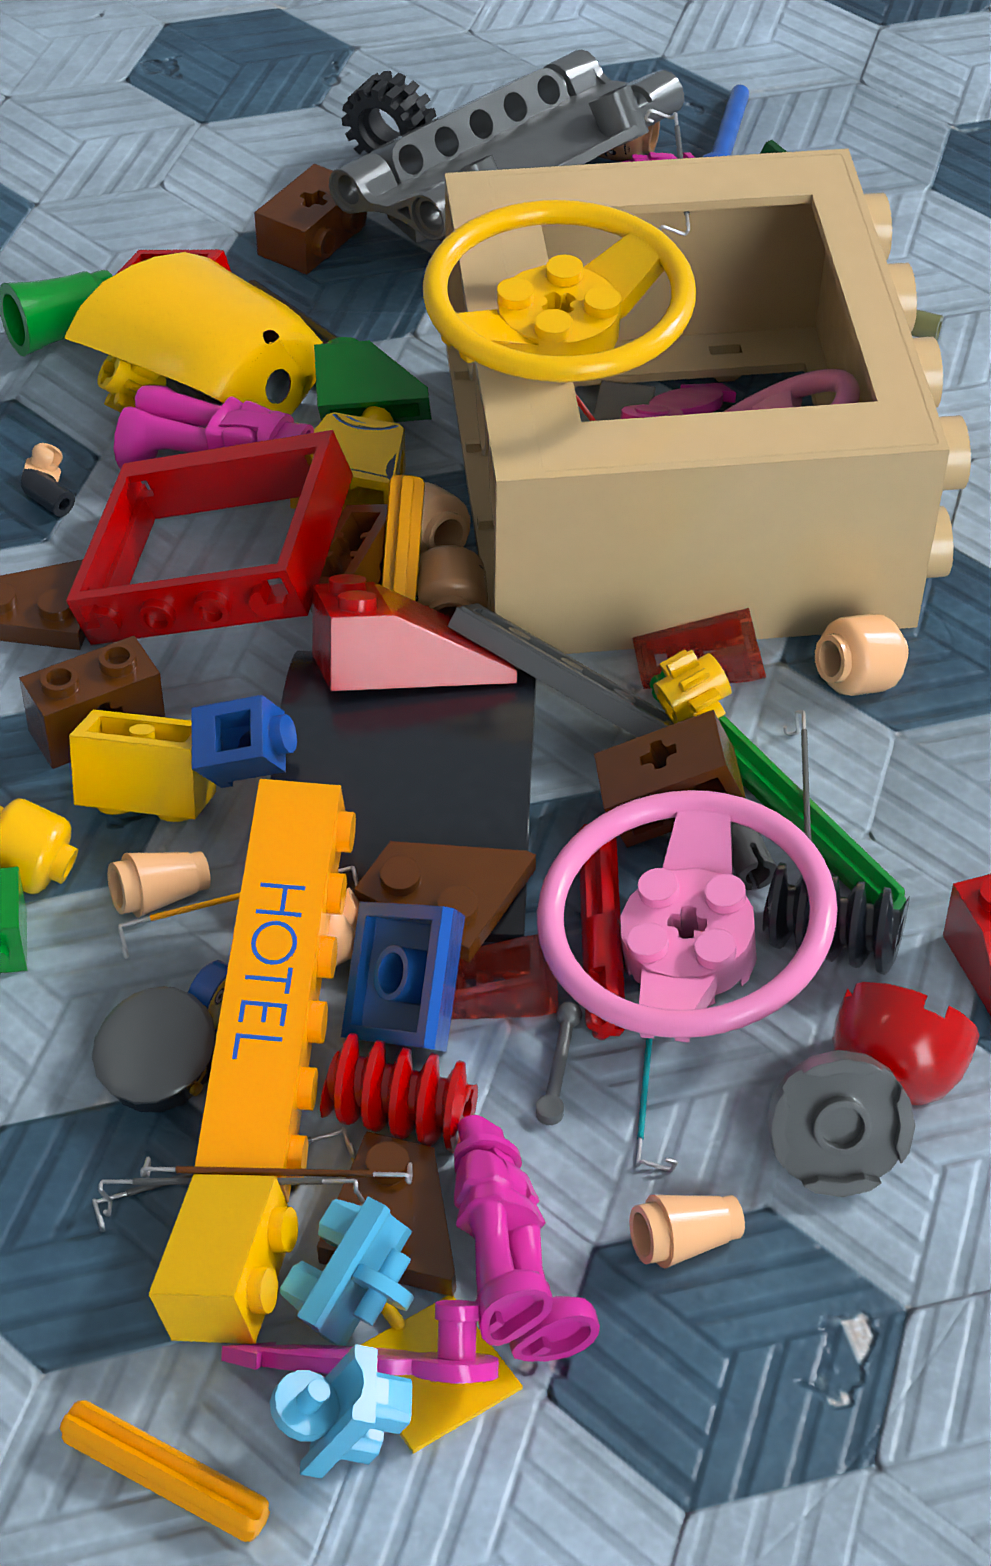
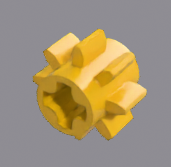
[97,355,166,413]
[653,649,732,724]

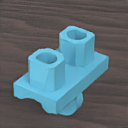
[280,1197,415,1346]
[269,1344,412,1479]

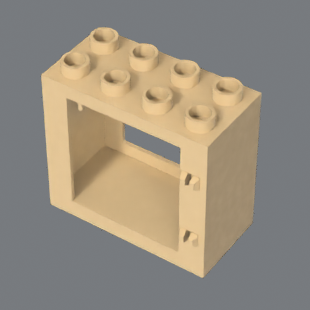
[445,148,971,654]

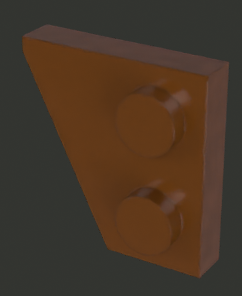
[0,559,86,650]
[354,841,536,963]
[316,1131,457,1297]

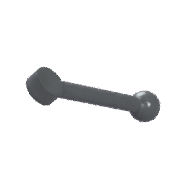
[536,1002,582,1125]

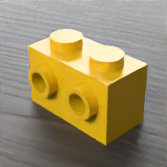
[69,709,216,822]
[149,1174,298,1344]

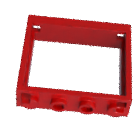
[66,430,353,645]

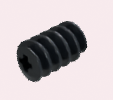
[762,862,910,975]

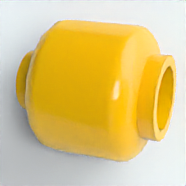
[0,798,78,895]

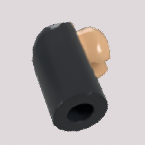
[21,443,75,517]

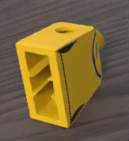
[290,406,406,513]

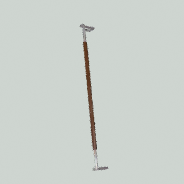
[140,1156,413,1184]

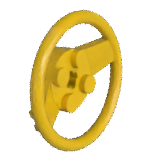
[423,200,696,382]

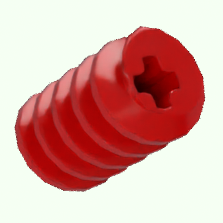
[320,1033,478,1153]

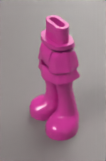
[113,385,314,470]
[454,1115,600,1362]

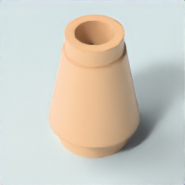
[108,851,211,918]
[629,1195,745,1268]

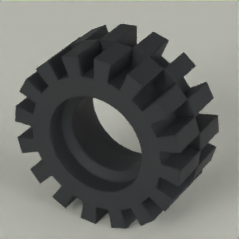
[341,71,437,155]

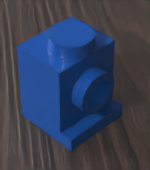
[191,695,297,788]

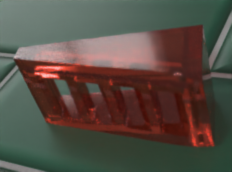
[632,608,766,689]
[451,934,559,1020]

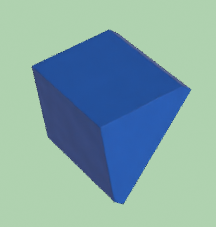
[341,901,465,1052]

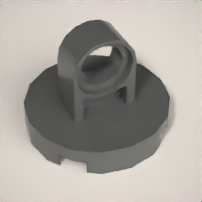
[766,1050,916,1197]

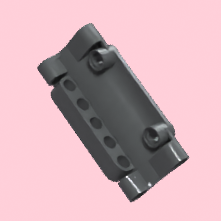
[329,49,684,240]

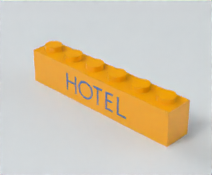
[195,779,356,1202]

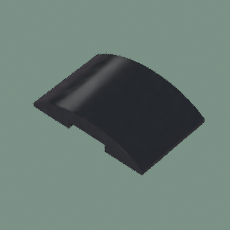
[270,651,537,943]

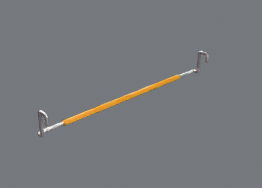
[118,866,359,959]

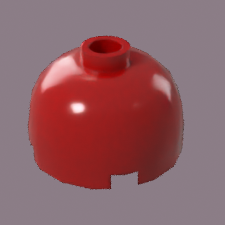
[832,982,980,1105]

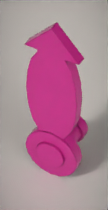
[621,383,736,419]
[221,1300,499,1384]

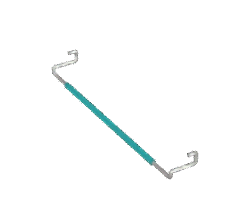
[636,1038,678,1172]

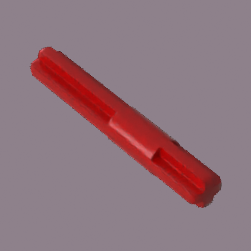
[579,824,625,1040]

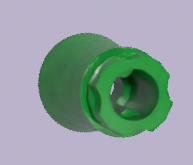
[0,270,112,357]

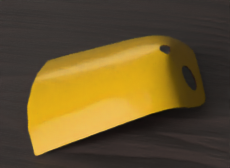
[65,252,323,415]

